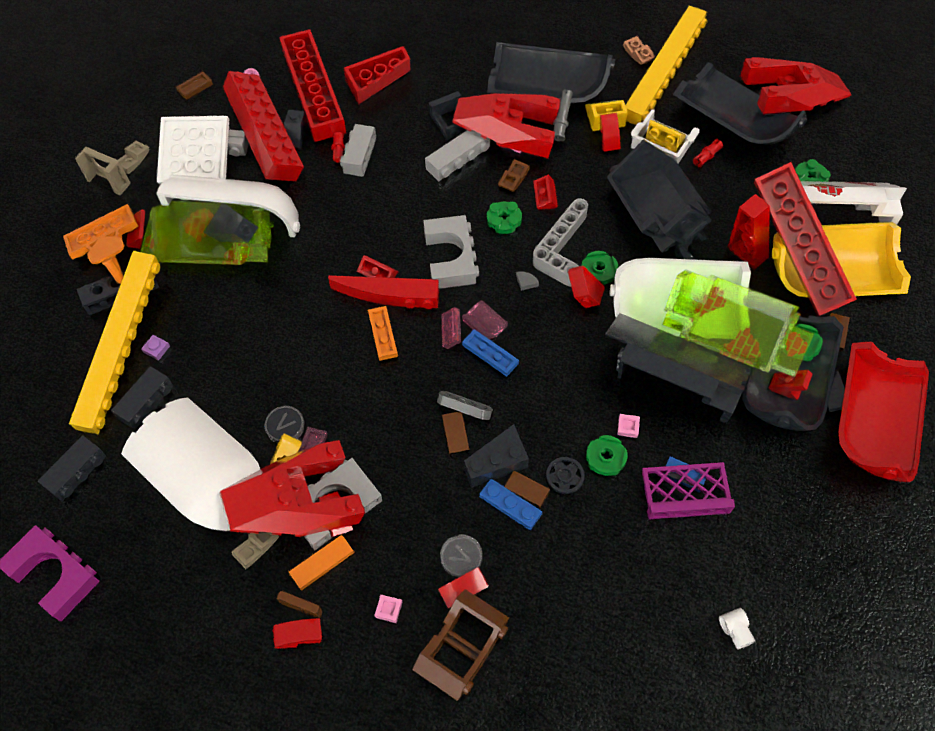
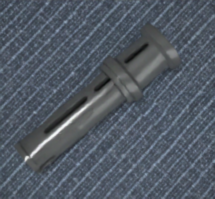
[553,90,573,141]

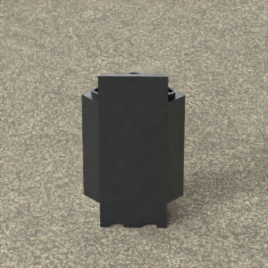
[607,139,712,253]
[605,313,752,424]

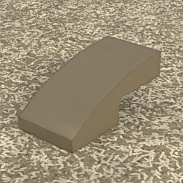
[118,141,150,174]
[232,532,279,569]

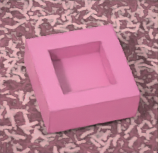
[617,414,640,438]
[375,595,402,623]

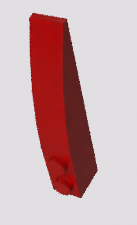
[328,276,439,309]

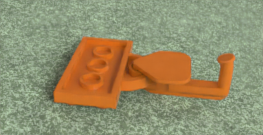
[63,204,138,284]

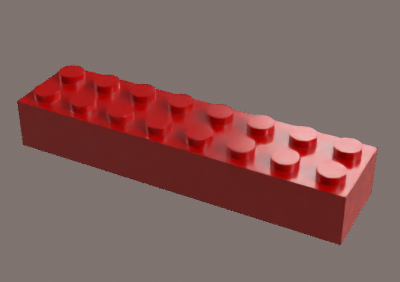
[279,30,346,142]
[223,71,304,181]
[754,162,857,317]

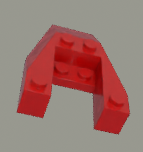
[740,57,851,114]
[452,93,561,158]
[220,440,365,537]

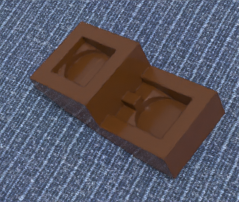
[498,159,530,192]
[442,412,469,453]

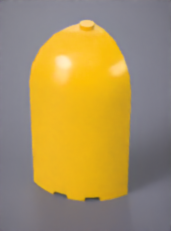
[772,222,911,297]

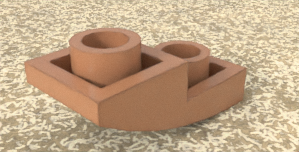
[623,36,655,65]

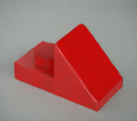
[769,370,813,400]

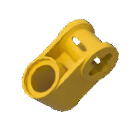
[270,433,302,464]

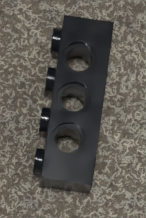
[77,270,160,316]

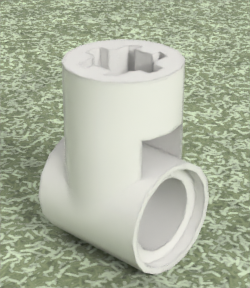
[719,608,755,649]

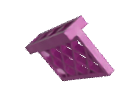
[642,462,735,519]

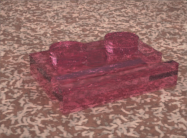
[462,300,508,340]

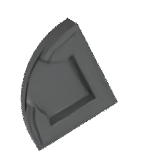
[516,272,539,290]

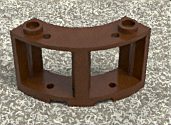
[413,589,509,701]

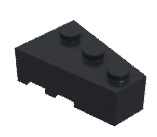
[464,424,529,488]

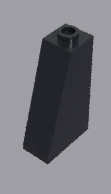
[204,203,258,243]

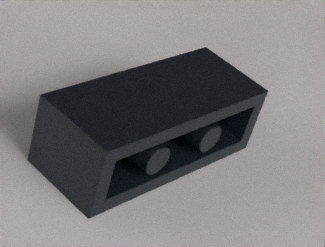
[111,366,173,430]
[38,435,106,502]

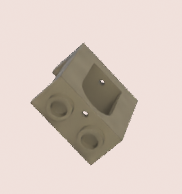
[75,147,131,195]

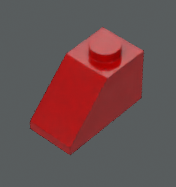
[568,266,605,308]

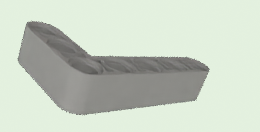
[533,199,588,287]

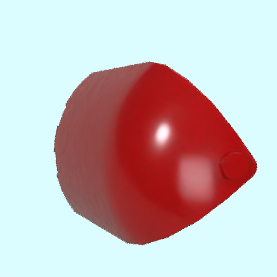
[839,342,929,482]

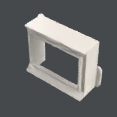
[631,109,699,163]

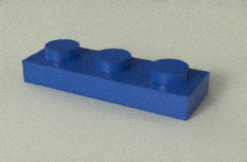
[462,329,519,377]
[480,479,542,531]

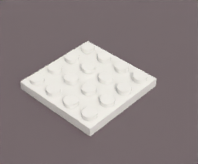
[157,116,229,184]

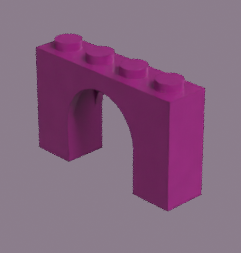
[0,525,99,621]

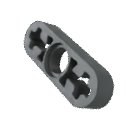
[437,391,493,420]

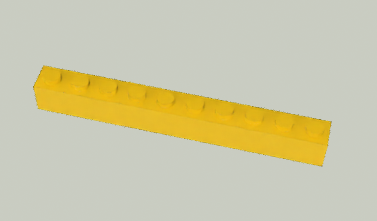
[625,6,707,125]
[69,251,160,434]

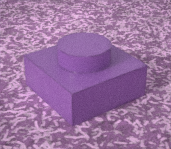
[142,335,170,360]

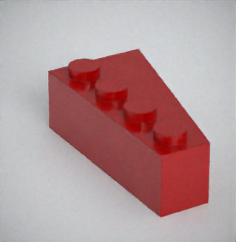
[344,46,410,104]
[727,194,770,270]

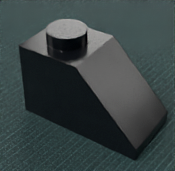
[284,110,308,150]

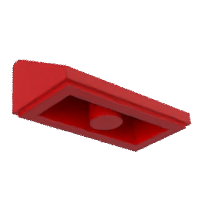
[533,174,558,209]
[126,210,145,249]
[356,255,398,278]

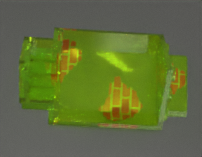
[141,201,274,265]
[662,269,815,377]

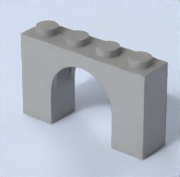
[423,215,479,288]
[304,458,382,550]

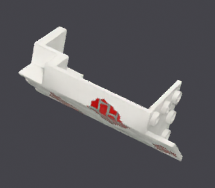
[800,181,907,225]

